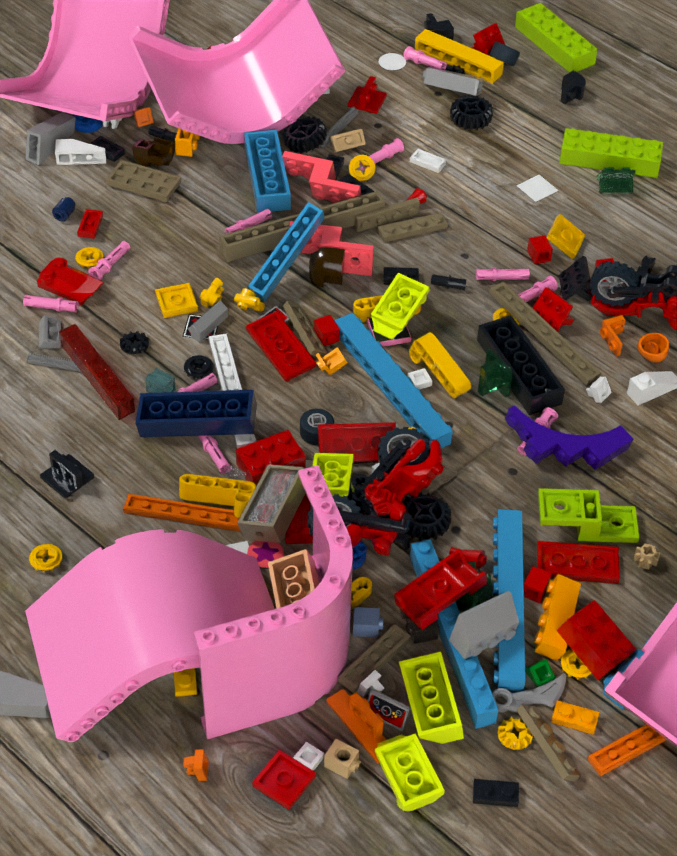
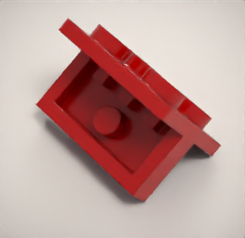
[470,23,505,56]
[348,76,387,114]
[533,287,575,332]

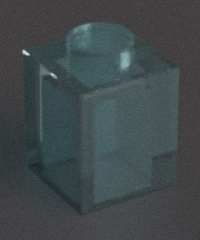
[145,368,176,393]

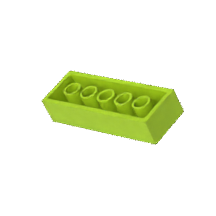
[515,3,598,72]
[559,128,663,178]

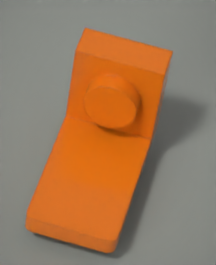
[600,315,625,357]

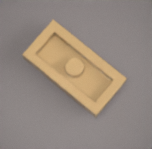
[330,129,366,153]

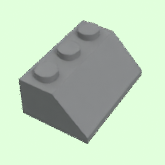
[449,591,519,659]

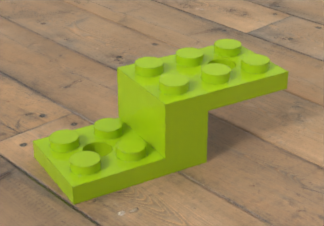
[538,489,639,543]

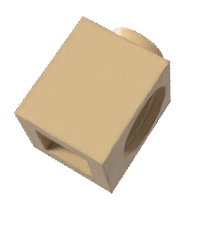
[324,739,361,779]

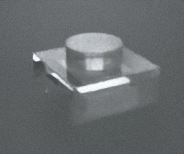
[223,465,246,481]

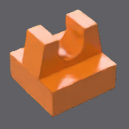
[133,107,154,127]
[183,749,209,781]

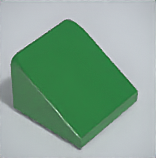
[525,659,556,687]

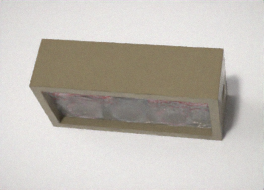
[237,464,306,543]

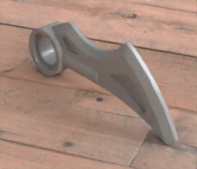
[492,673,567,713]

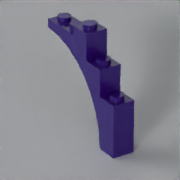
[505,405,633,470]

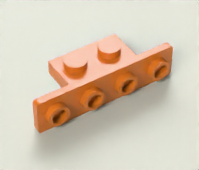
[326,689,386,764]

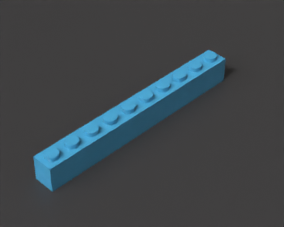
[334,313,453,448]
[493,509,525,693]
[410,539,498,729]

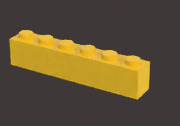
[415,29,504,84]

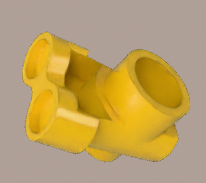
[200,278,224,308]
[234,288,265,312]

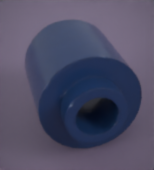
[52,197,75,221]

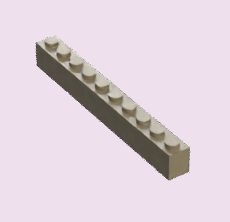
[219,191,385,263]

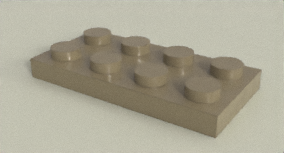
[106,160,181,202]

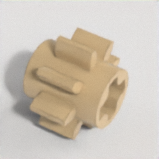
[633,543,660,570]

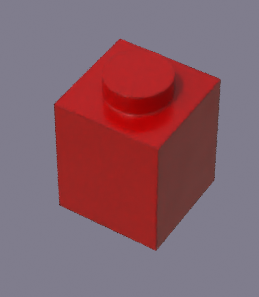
[527,235,553,264]
[314,315,340,346]
[524,566,552,604]

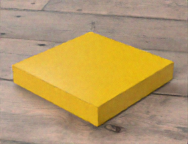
[546,214,585,259]
[155,283,198,318]

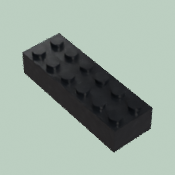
[477,315,565,415]

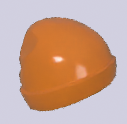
[637,333,669,363]

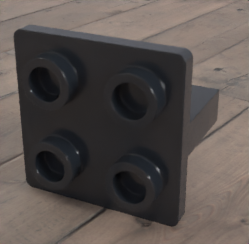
[559,256,593,301]
[40,450,94,498]

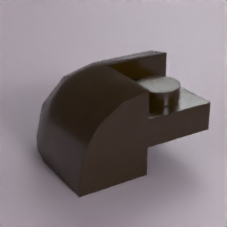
[132,138,175,167]
[309,247,345,287]

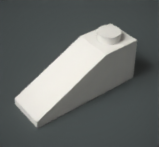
[55,139,107,165]
[627,371,677,406]

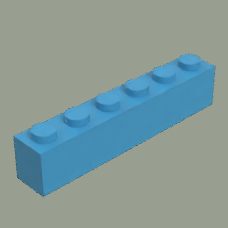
[248,202,324,303]

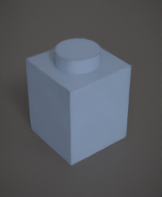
[353,607,383,638]

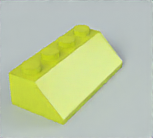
[399,651,464,744]

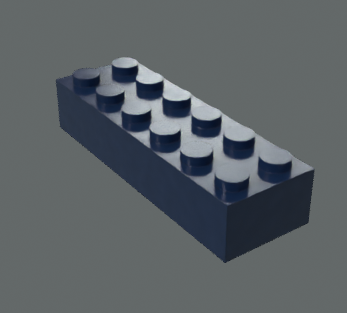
[135,390,257,437]

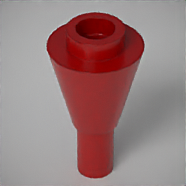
[406,188,427,204]
[449,547,487,570]

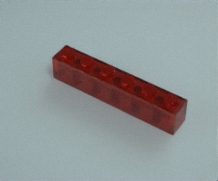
[59,324,135,420]

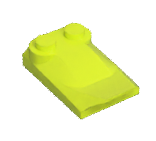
[371,273,430,339]
[312,453,354,497]
[374,733,445,811]

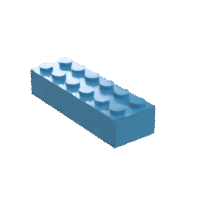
[244,130,291,213]

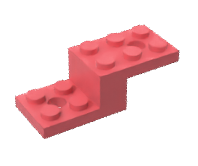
[282,151,362,203]
[289,221,374,276]

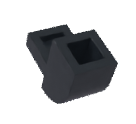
[424,13,454,40]
[560,70,586,104]

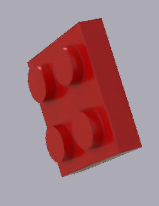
[252,750,316,810]

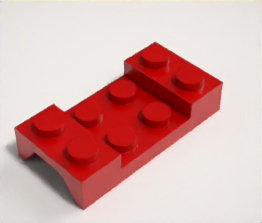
[394,549,487,630]

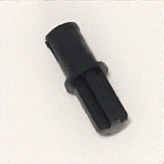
[148,126,177,142]
[431,274,467,291]

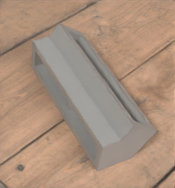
[188,300,228,342]

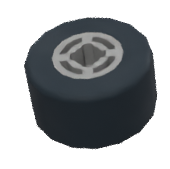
[489,42,520,66]
[300,408,334,445]

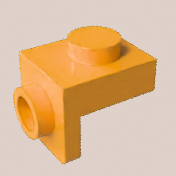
[316,347,348,375]

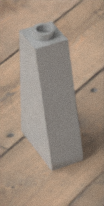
[422,67,484,96]
[26,112,76,165]
[0,671,50,718]

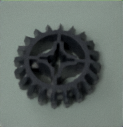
[450,95,493,130]
[283,116,327,154]
[402,492,451,541]

